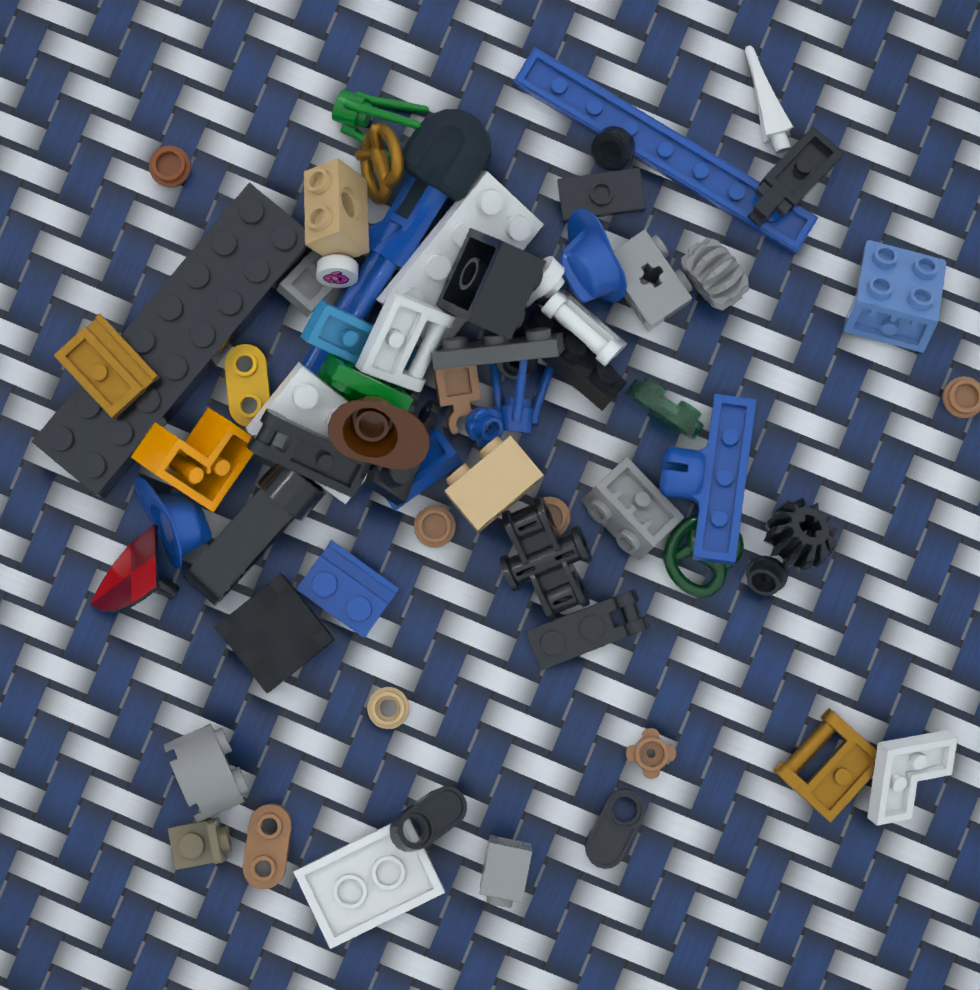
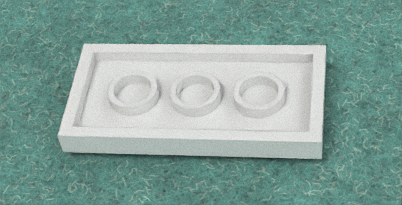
[376,170,544,347]

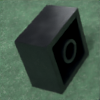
[436,228,546,340]

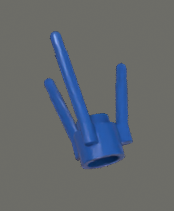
[490,360,554,433]

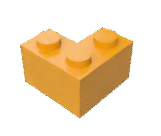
[131,407,254,512]

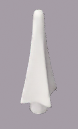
[745,46,793,154]

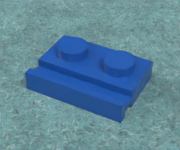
[296,540,400,638]

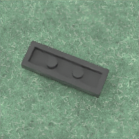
[431,327,565,370]

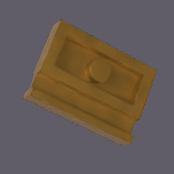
[54,313,160,420]

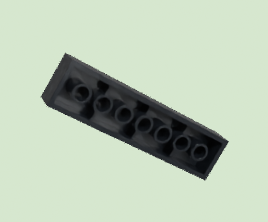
[31,182,313,499]

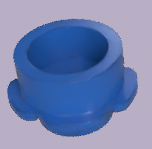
[465,407,504,447]

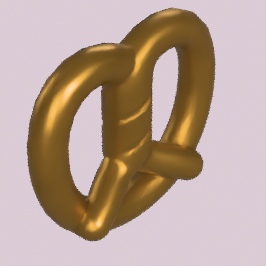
[355,122,404,205]

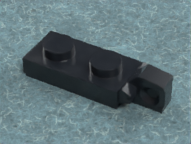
[747,127,844,228]

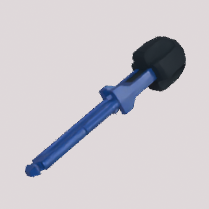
[302,109,491,375]

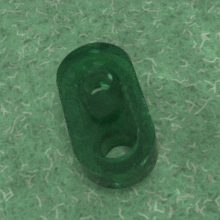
[625,377,704,440]

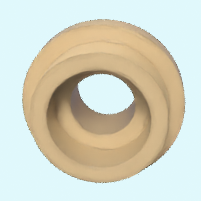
[367,687,410,729]

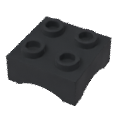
[214,574,335,693]

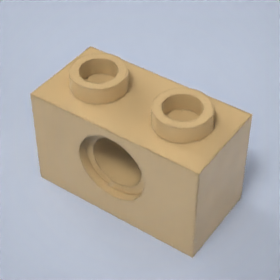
[304,158,369,258]

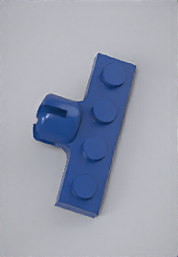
[660,394,756,565]

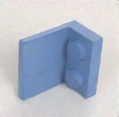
[843,240,946,353]

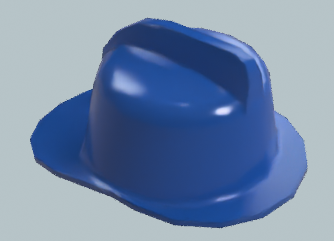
[560,208,627,303]
[134,476,212,569]

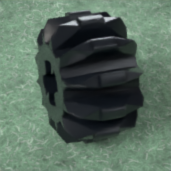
[763,498,838,573]

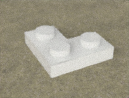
[867,730,958,826]

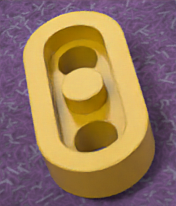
[224,344,271,428]

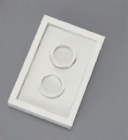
[246,362,368,504]
[294,819,445,949]

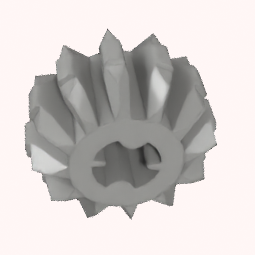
[681,237,749,310]

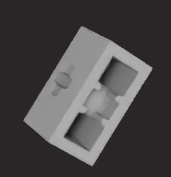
[613,229,693,331]
[479,835,532,908]

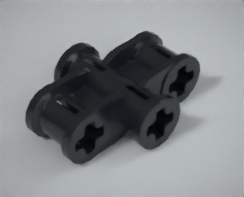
[500,496,592,621]

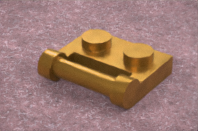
[773,708,877,823]

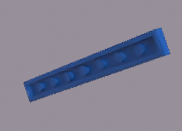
[513,47,819,255]

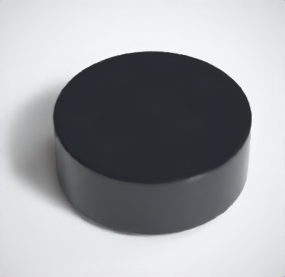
[591,126,635,170]

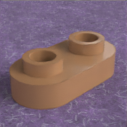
[243,803,293,889]

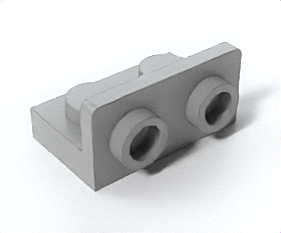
[581,457,685,560]

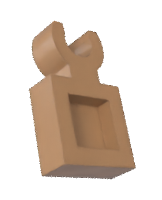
[432,364,482,434]

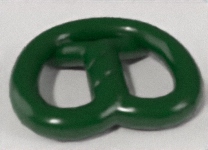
[663,514,744,598]

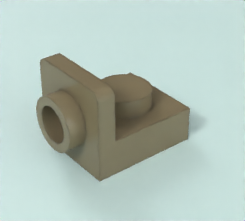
[168,817,232,870]

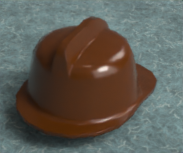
[328,396,430,470]

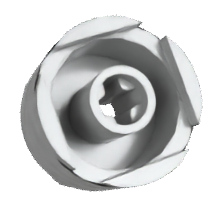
[163,724,249,823]

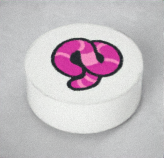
[316,254,359,288]

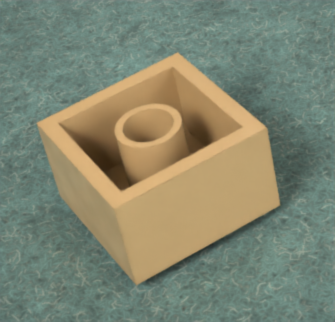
[444,435,544,533]

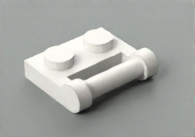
[355,290,457,392]
[541,290,627,366]

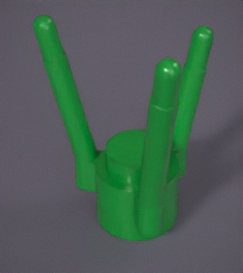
[332,89,429,163]

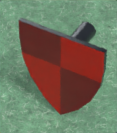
[90,524,179,612]

